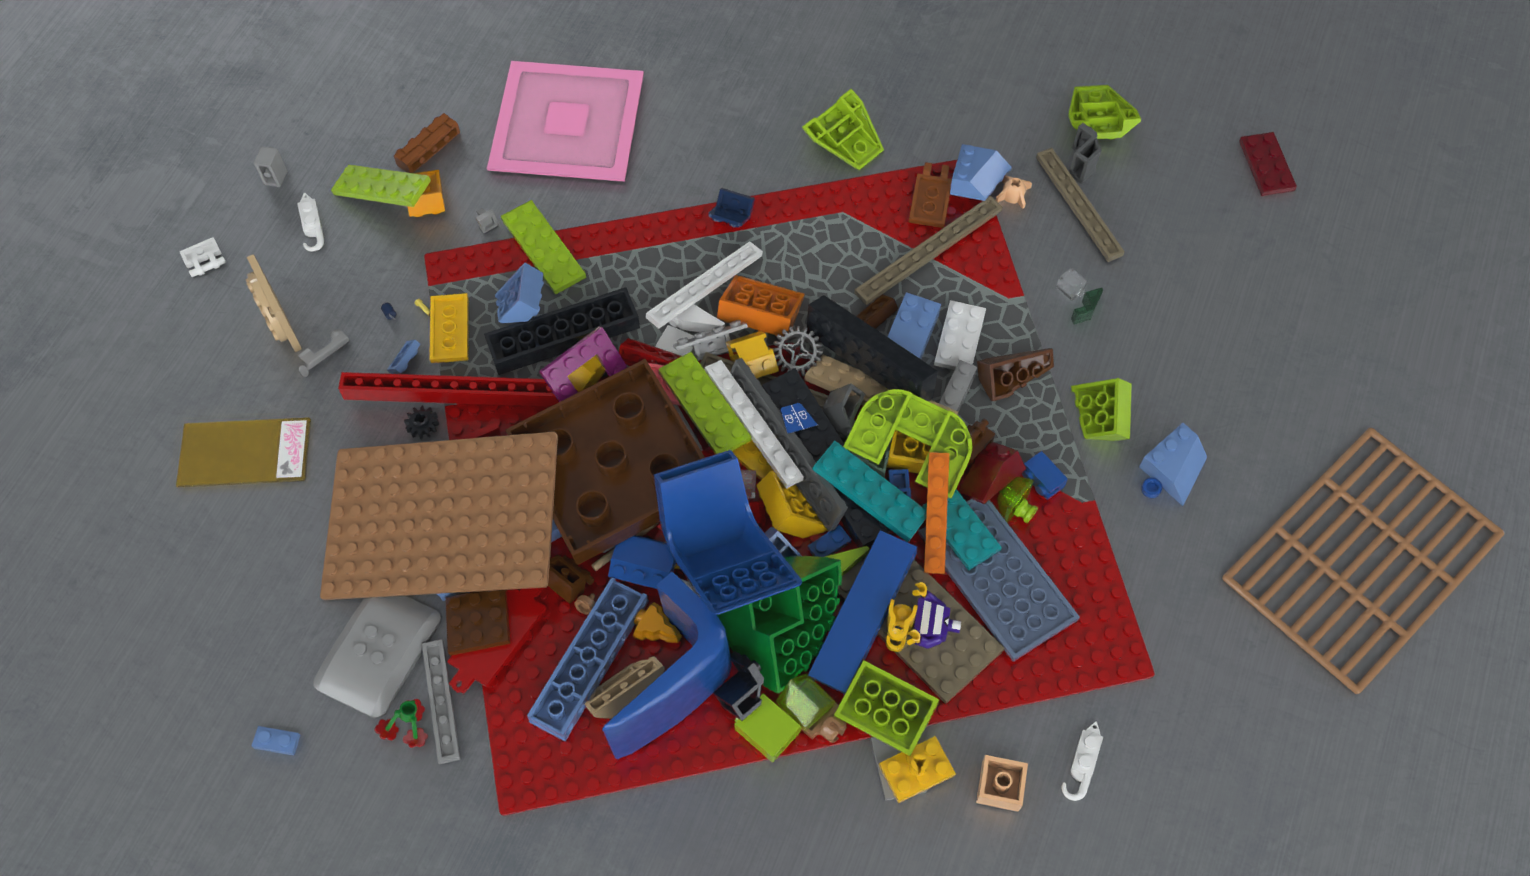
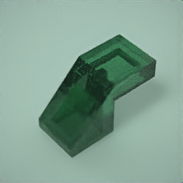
[1071,287,1103,325]

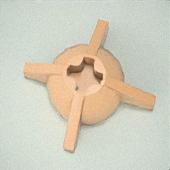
[996,175,1032,209]

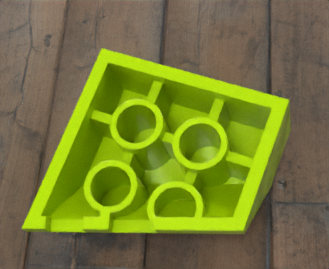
[1071,378,1132,441]

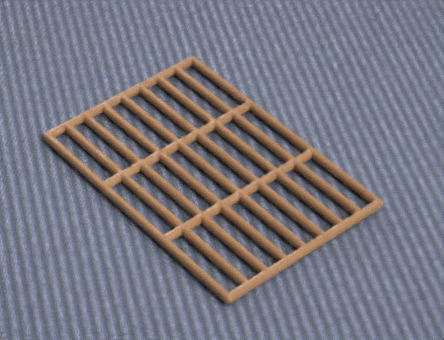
[1222,428,1504,694]

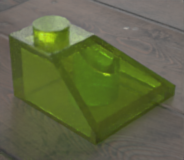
[997,477,1034,523]

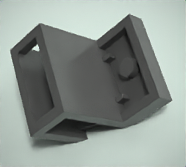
[1069,123,1102,184]
[822,383,866,444]

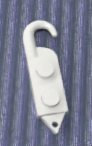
[297,193,324,252]
[1061,721,1103,801]

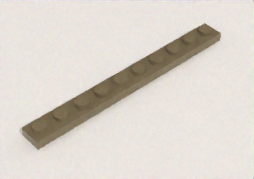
[854,196,1003,305]

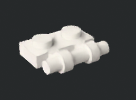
[179,237,226,277]

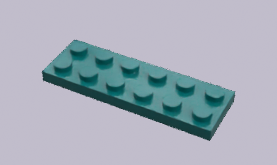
[812,441,927,542]

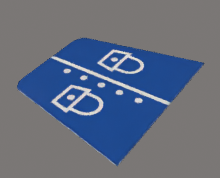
[781,403,818,434]

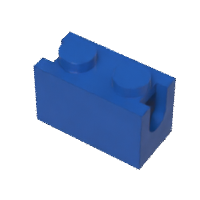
[1022,451,1068,500]

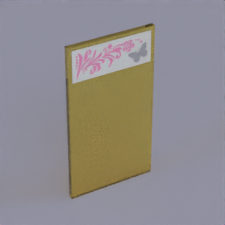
[176,417,311,487]

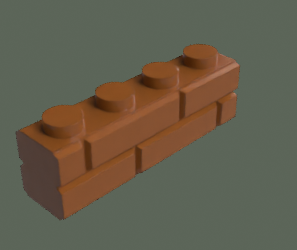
[394,113,460,173]

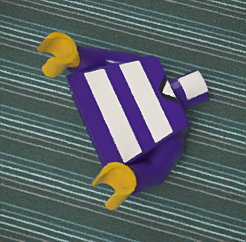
[907,582,961,649]

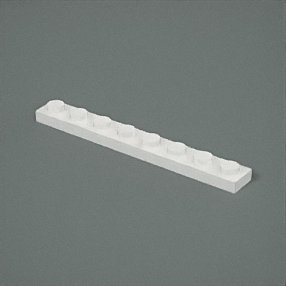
[646,241,763,329]
[704,360,804,489]

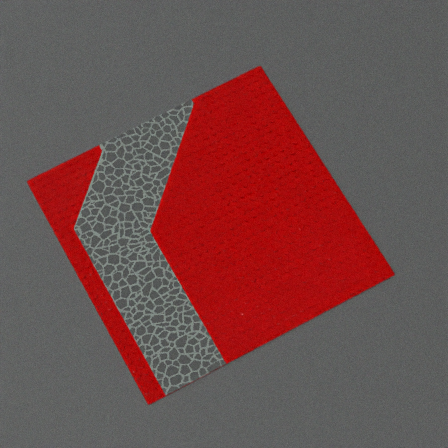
[424,159,1155,816]

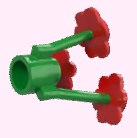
[374,699,428,748]

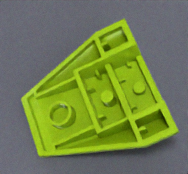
[1068,85,1141,139]
[802,89,884,170]

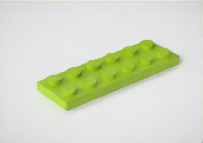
[331,164,431,207]
[501,200,587,295]
[658,352,751,455]

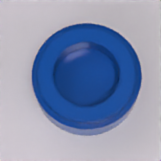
[1141,478,1162,498]

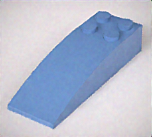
[888,292,941,359]

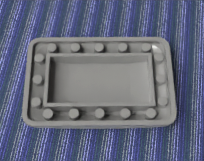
[313,596,441,718]

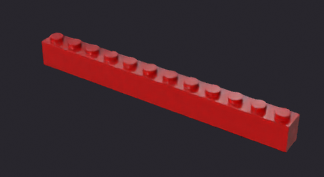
[338,372,559,407]

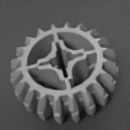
[772,326,823,376]

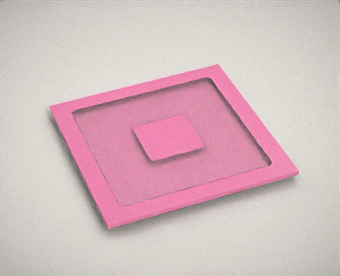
[487,61,644,182]

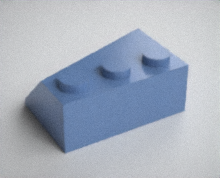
[1139,423,1207,506]

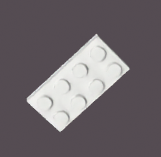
[934,300,986,370]

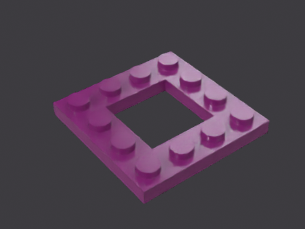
[539,326,628,402]

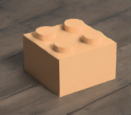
[976,755,1028,812]

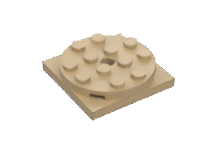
[245,254,302,352]

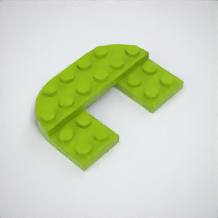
[843,389,972,499]

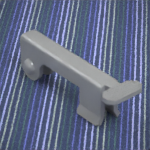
[298,329,350,377]

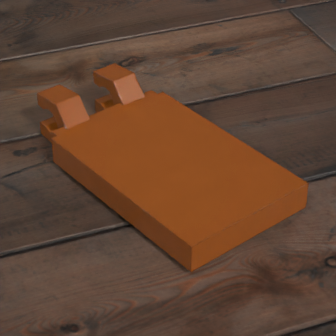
[909,162,952,228]

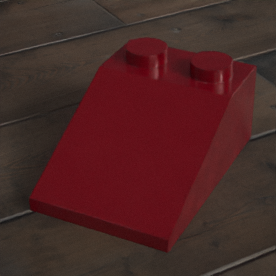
[959,442,1026,504]

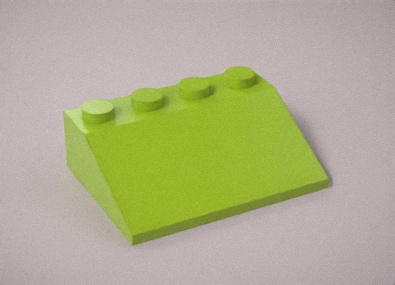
[834,660,939,756]

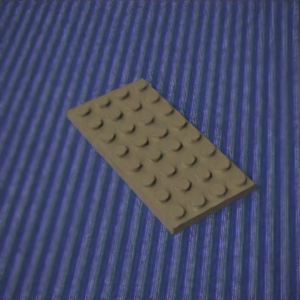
[837,556,1005,704]

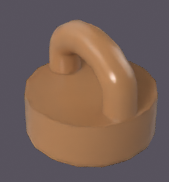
[575,593,595,614]

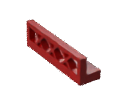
[619,338,682,366]

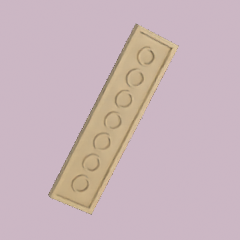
[804,354,958,415]

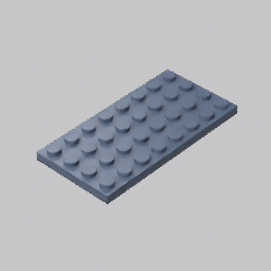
[918,499,1080,662]

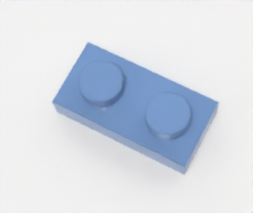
[387,340,420,374]
[252,726,301,755]

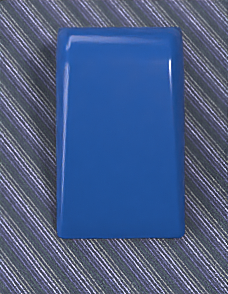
[654,450,802,615]
[602,572,732,759]

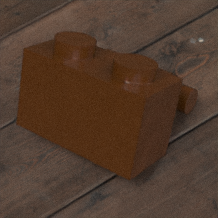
[967,419,995,468]
[548,554,595,604]

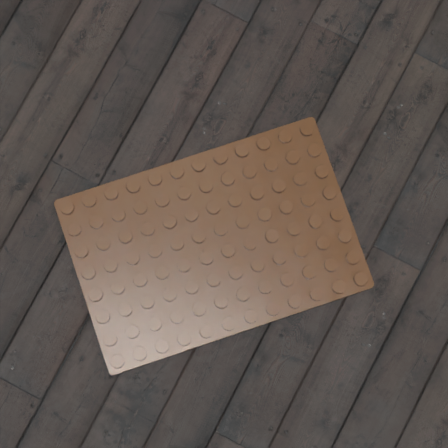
[320,432,558,600]

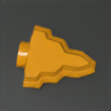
[633,602,682,643]

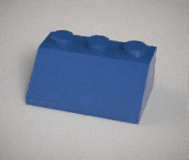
[608,535,676,589]

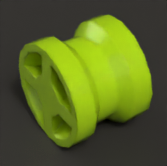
[1014,499,1038,523]

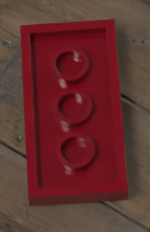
[1239,132,1297,196]

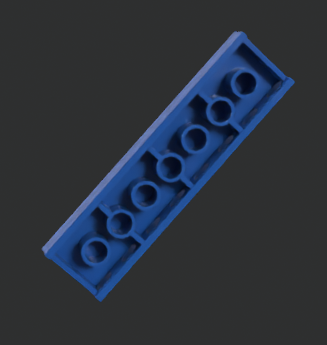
[808,530,917,695]

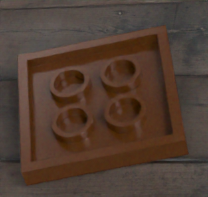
[445,590,510,656]

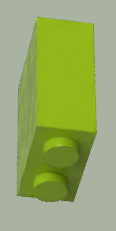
[735,694,801,763]

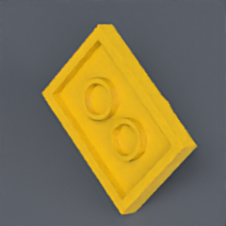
[879,736,956,804]

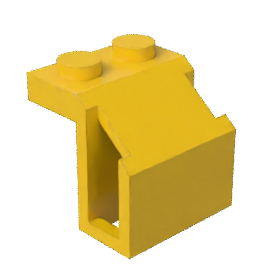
[726,331,779,378]
[567,355,606,392]

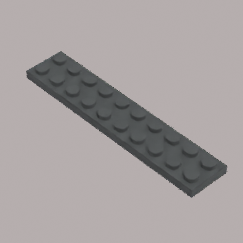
[730,358,848,532]

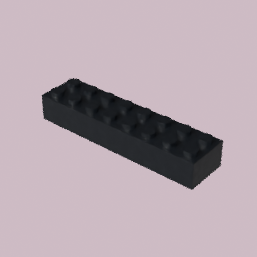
[484,287,640,375]
[806,295,938,401]

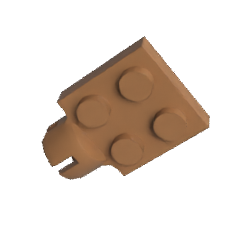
[782,680,847,743]

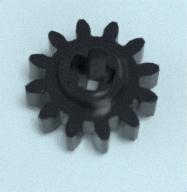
[404,405,439,440]

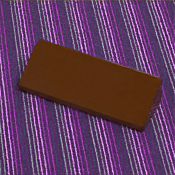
[857,294,898,329]

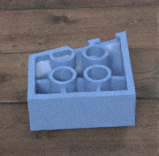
[950,144,1012,201]
[495,263,544,323]

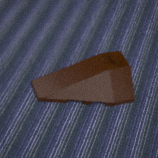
[977,348,1054,401]

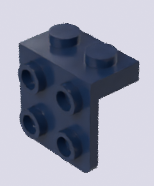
[708,188,755,227]

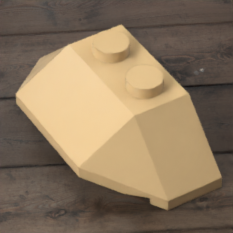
[585,656,665,719]

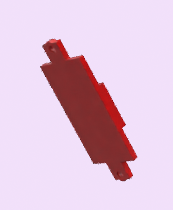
[447,588,547,694]

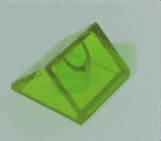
[776,674,836,731]

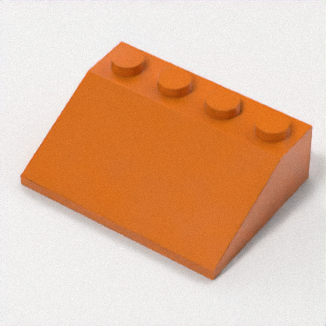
[717,275,805,337]

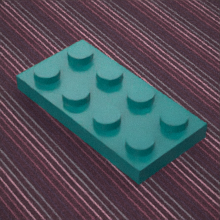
[922,489,1002,571]

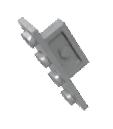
[673,320,748,361]

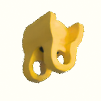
[886,599,918,652]

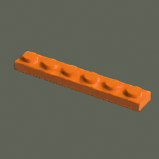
[924,452,950,574]

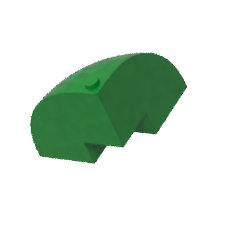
[717,556,842,693]

